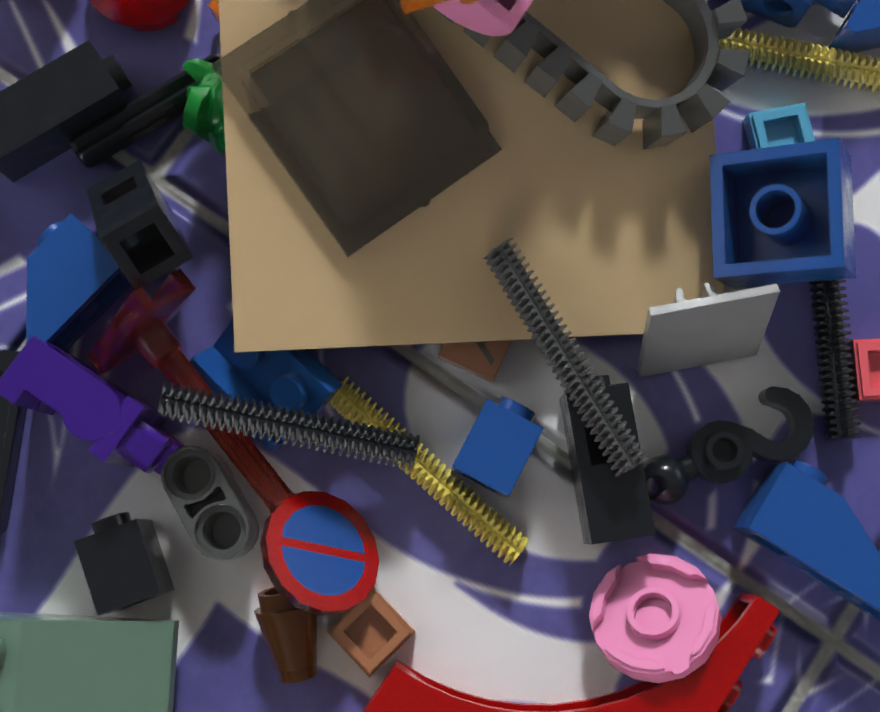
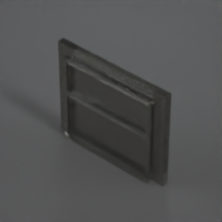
[212,0,502,257]

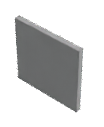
[637,283,780,378]

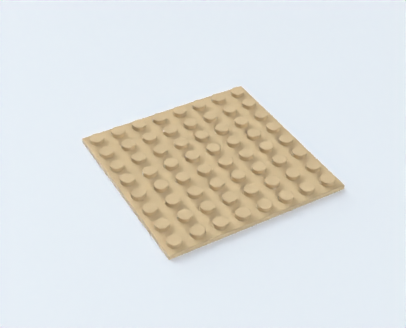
[218,0,725,353]

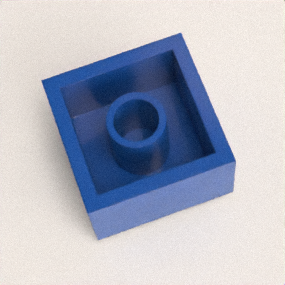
[709,138,856,288]

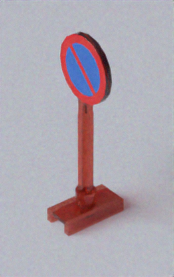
[87,268,379,616]

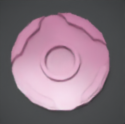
[589,553,722,683]

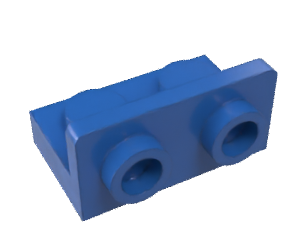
[187,319,343,452]

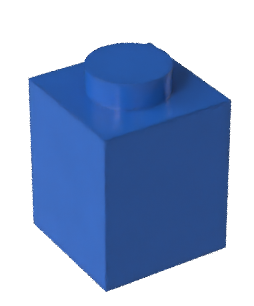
[451,397,544,498]

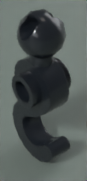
[644,386,814,505]

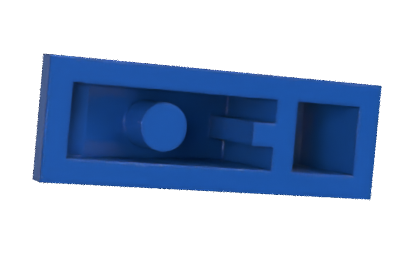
[733,460,880,621]

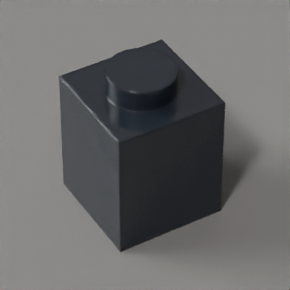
[74,512,175,616]

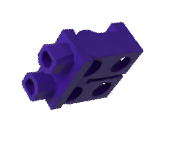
[0,335,186,475]

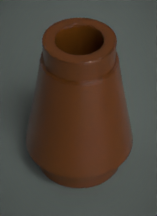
[254,585,318,683]

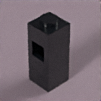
[0,40,132,183]
[87,159,193,291]
[559,375,656,545]

